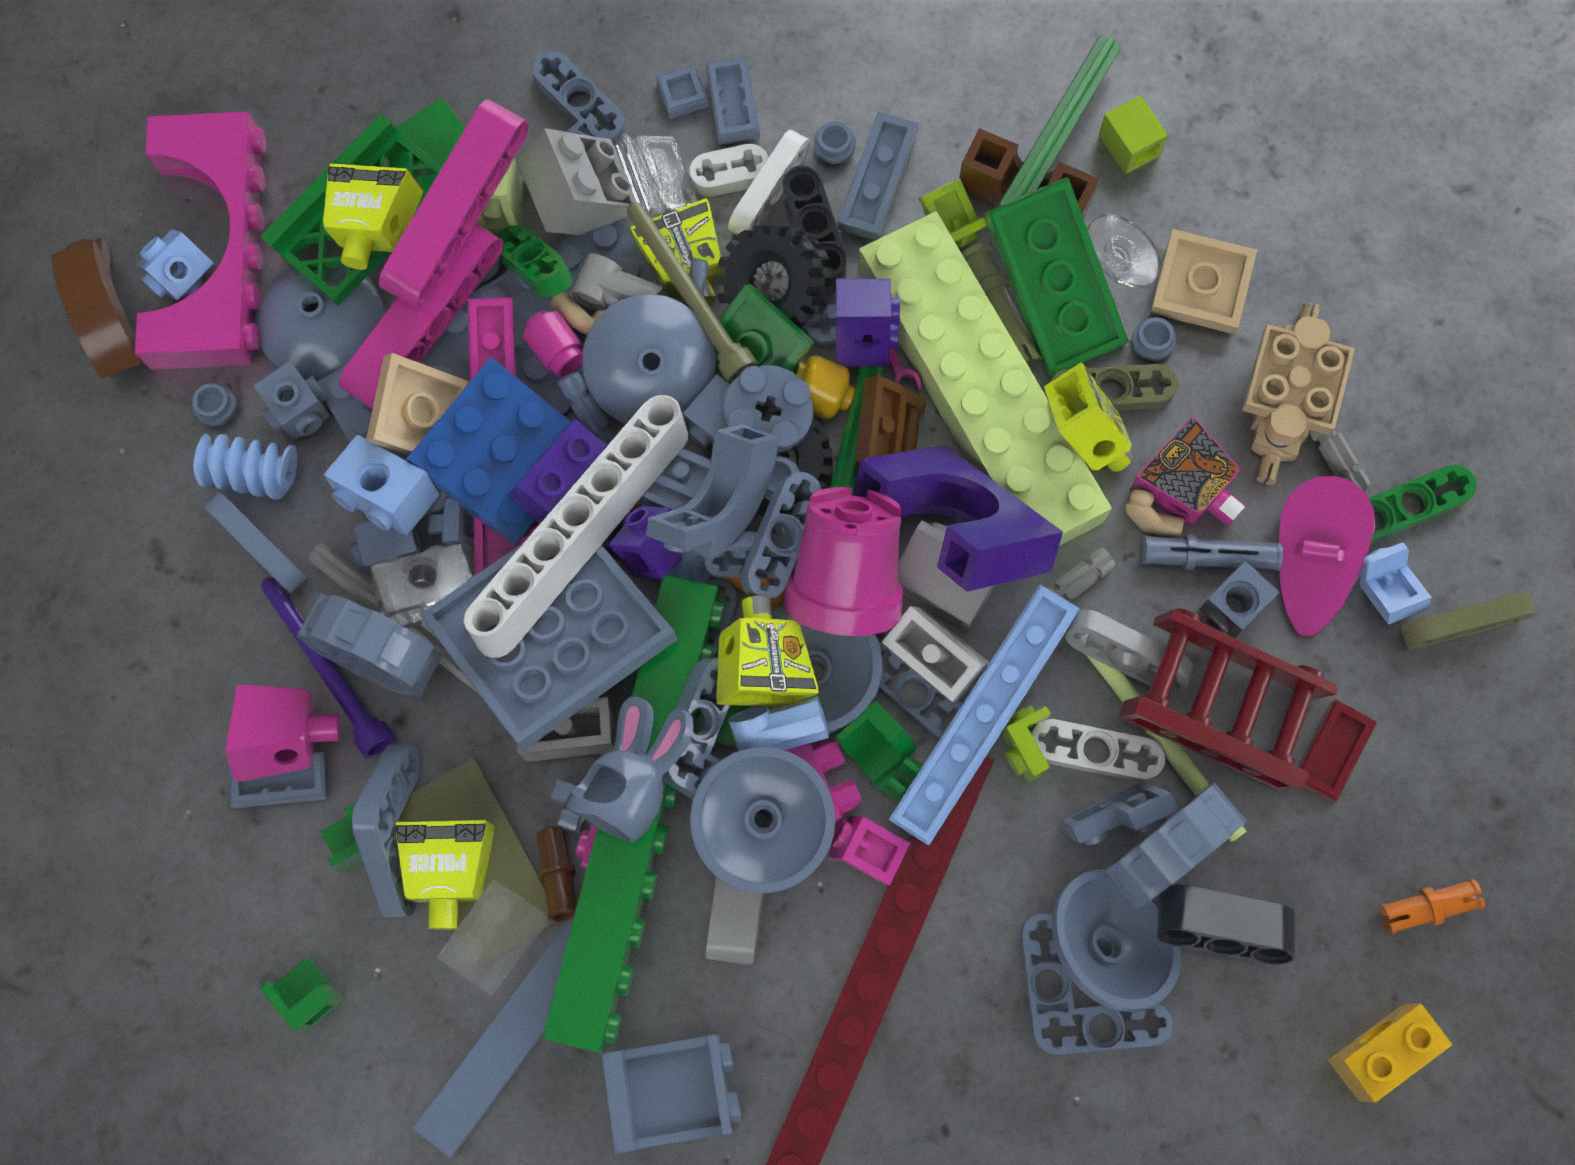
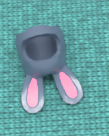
[565,696,693,843]

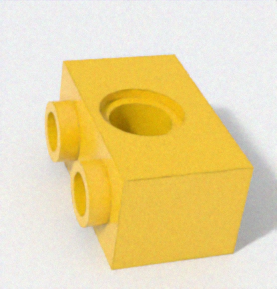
[1328,1003,1453,1103]

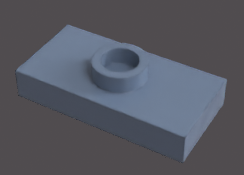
[705,56,760,145]
[229,751,327,808]

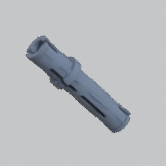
[1141,534,1283,571]

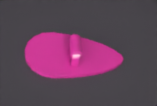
[1278,476,1375,637]

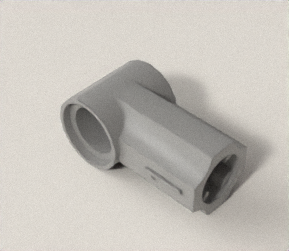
[569,253,664,311]

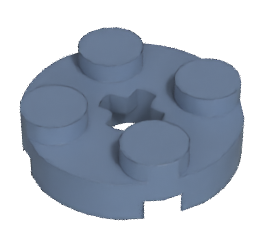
[722,365,813,456]

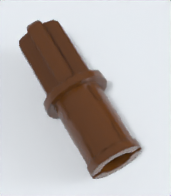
[537,826,576,921]

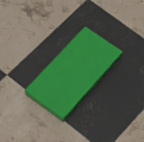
[984,177,1129,377]

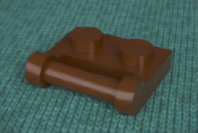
[855,375,926,464]

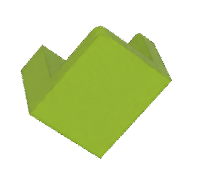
[1099,96,1168,175]

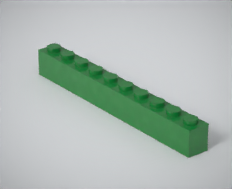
[542,575,726,1053]

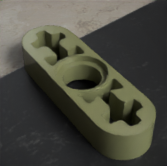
[1051,364,1178,411]
[1400,591,1537,650]

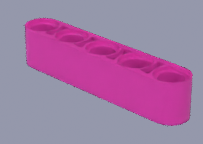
[379,99,529,309]
[339,223,503,409]

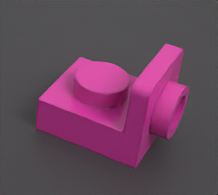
[829,816,910,885]

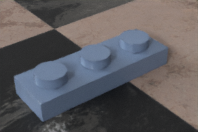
[838,112,918,241]

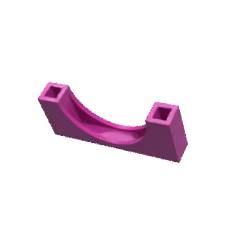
[135,111,266,370]

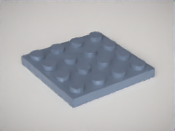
[420,522,678,752]

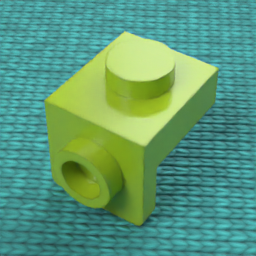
[918,178,987,248]
[1002,705,1051,783]

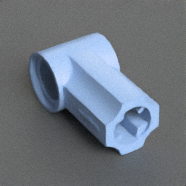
[728,696,829,751]

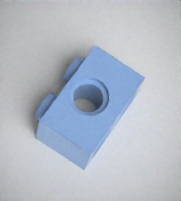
[324,434,439,536]

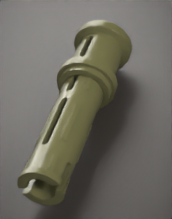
[961,241,1042,367]

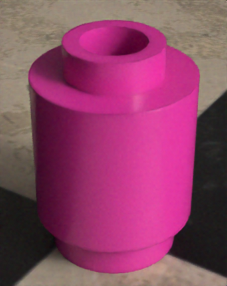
[523,310,583,378]

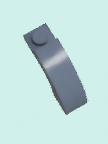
[646,424,779,559]

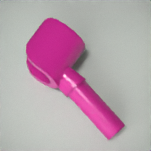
[889,349,921,392]

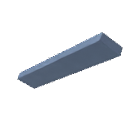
[412,918,574,1158]

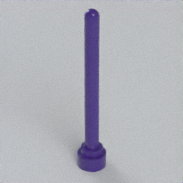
[261,577,396,759]

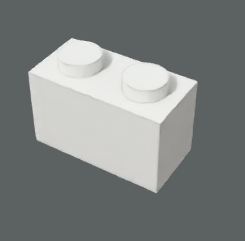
[882,606,990,702]

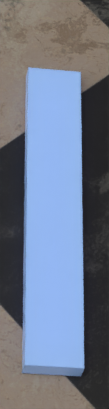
[889,584,1080,846]

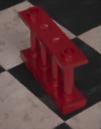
[1118,608,1339,792]

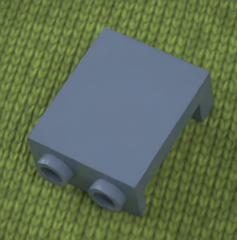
[602,1034,742,1154]

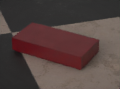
[1298,699,1377,804]

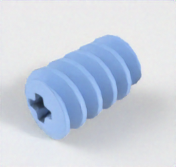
[193,433,297,500]

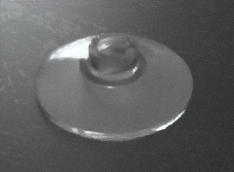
[1087,214,1161,289]

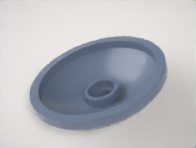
[256,266,385,381]
[582,294,716,426]
[768,604,883,733]
[690,747,835,893]
[1052,869,1181,1012]

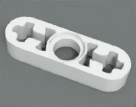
[728,129,810,235]
[1031,719,1165,782]

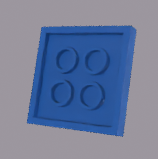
[405,357,571,546]

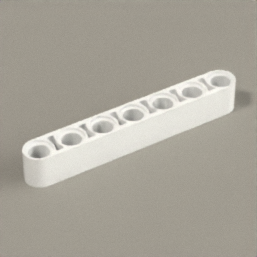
[464,395,688,658]

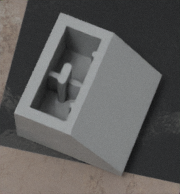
[517,128,638,235]
[898,520,996,635]

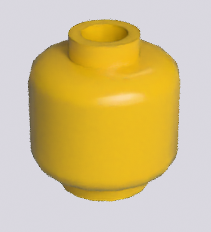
[793,355,855,420]

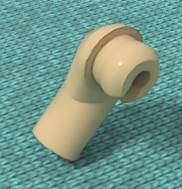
[550,292,605,336]
[1125,489,1184,538]

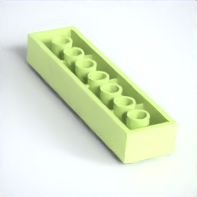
[858,211,1112,546]

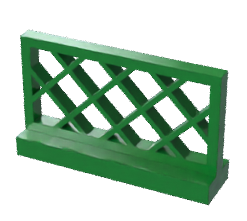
[261,114,442,306]

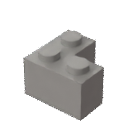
[517,697,616,762]

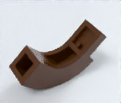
[51,237,142,379]

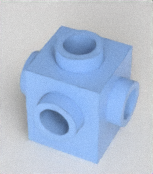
[136,229,214,300]

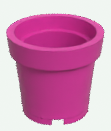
[783,487,903,636]

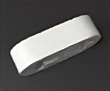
[690,144,768,197]

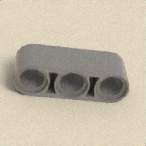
[706,827,765,965]

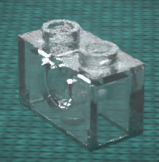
[371,544,473,628]

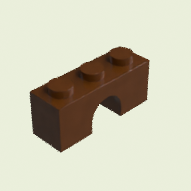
[959,128,1099,219]

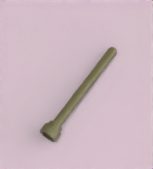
[627,202,758,383]

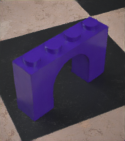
[853,445,1063,592]

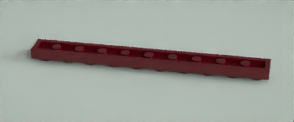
[766,756,995,1165]

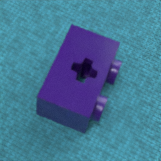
[836,279,900,366]
[506,418,607,524]

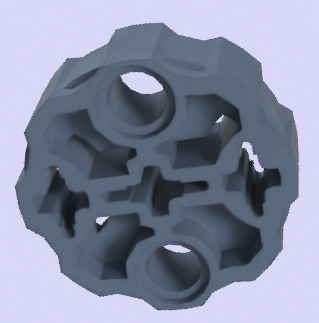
[297,593,442,698]
[1105,783,1247,909]

